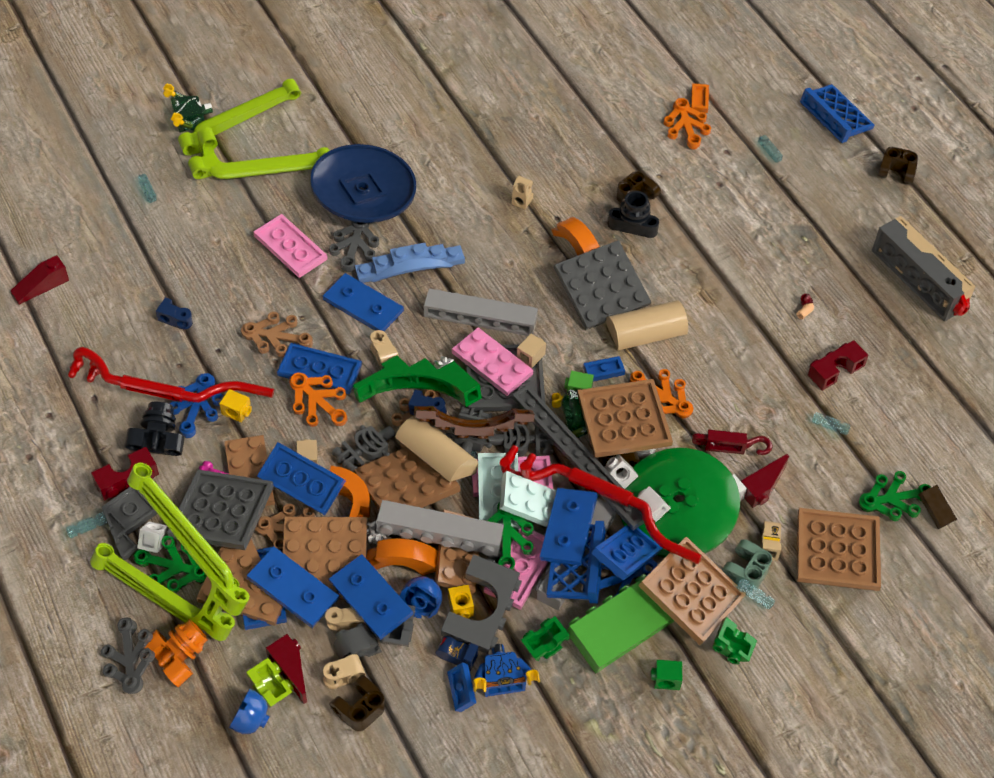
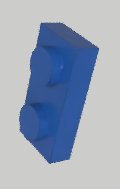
[583,356,625,382]
[447,663,476,712]

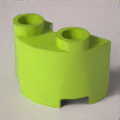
[246,658,293,708]

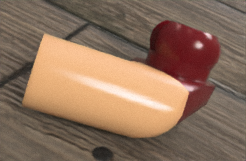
[796,294,814,320]

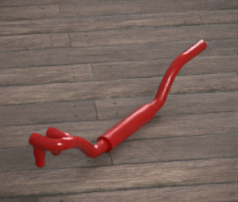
[68,347,274,403]
[500,445,702,564]

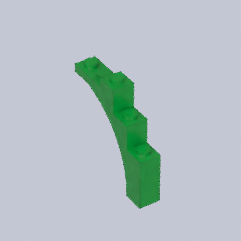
[353,355,482,407]

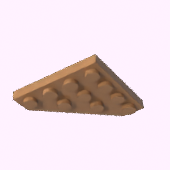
[196,539,283,626]

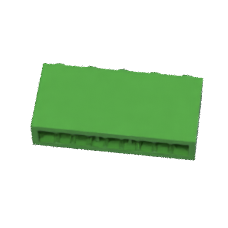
[567,574,674,674]

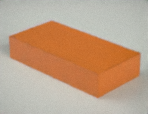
[691,83,709,113]

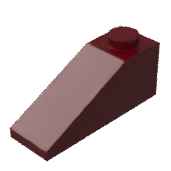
[10,255,69,305]
[741,454,789,508]
[266,634,307,704]

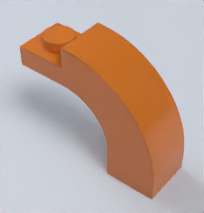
[551,217,600,256]
[330,465,370,518]
[366,538,438,576]

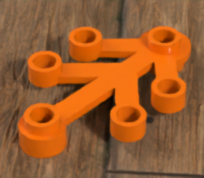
[664,98,711,150]
[629,369,694,418]
[289,372,348,427]

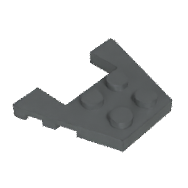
[102,487,179,561]

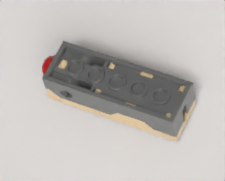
[872,216,976,322]

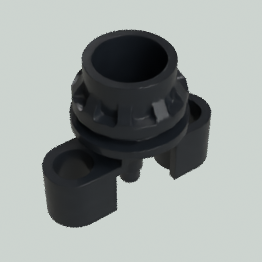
[607,191,659,238]
[124,401,185,456]

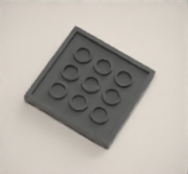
[554,240,651,330]
[466,344,546,412]
[167,469,274,550]

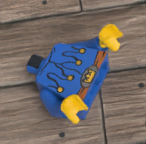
[473,644,540,697]

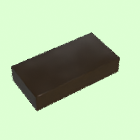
[918,485,957,529]

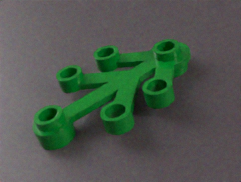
[859,471,931,521]
[487,502,534,570]
[134,535,207,593]

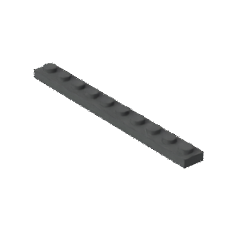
[512,385,644,530]

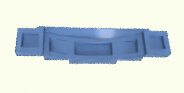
[355,243,465,283]

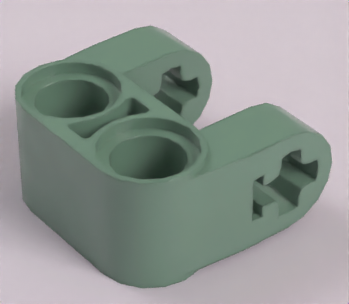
[722,539,772,591]

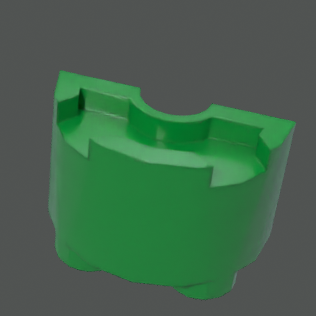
[521,616,570,661]
[712,617,757,665]

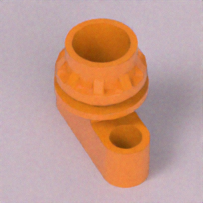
[145,619,208,688]

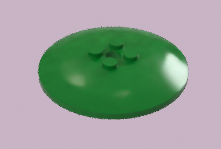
[621,448,740,557]

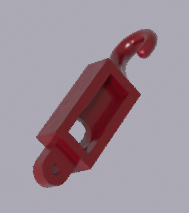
[692,429,773,455]

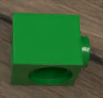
[651,660,683,690]

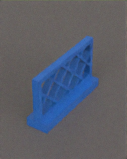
[800,84,875,143]
[546,521,606,604]

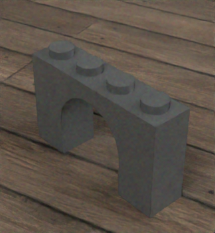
[441,554,522,654]

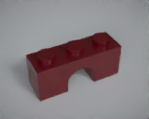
[807,340,869,391]
[91,447,159,501]

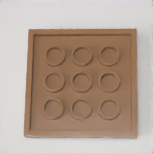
[577,379,673,458]
[354,447,460,510]
[797,508,881,591]
[283,517,367,600]
[638,537,747,645]

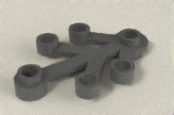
[329,221,379,272]
[101,617,155,694]

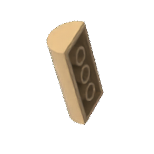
[606,300,688,351]
[395,415,478,482]

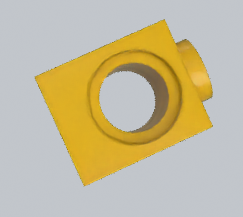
[219,389,252,423]
[448,584,474,619]

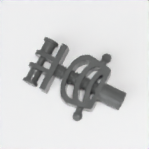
[446,406,492,455]
[489,423,554,457]
[331,425,395,473]

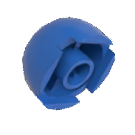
[399,576,442,618]
[229,689,270,734]

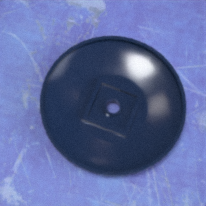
[310,144,416,223]

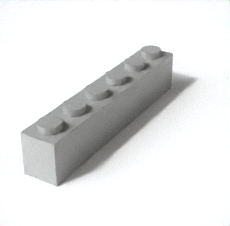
[424,289,538,336]
[536,498,616,611]
[376,500,504,556]

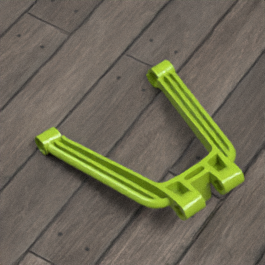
[178,79,330,179]
[90,463,250,641]

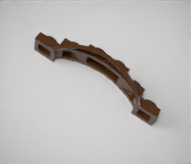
[414,406,535,439]

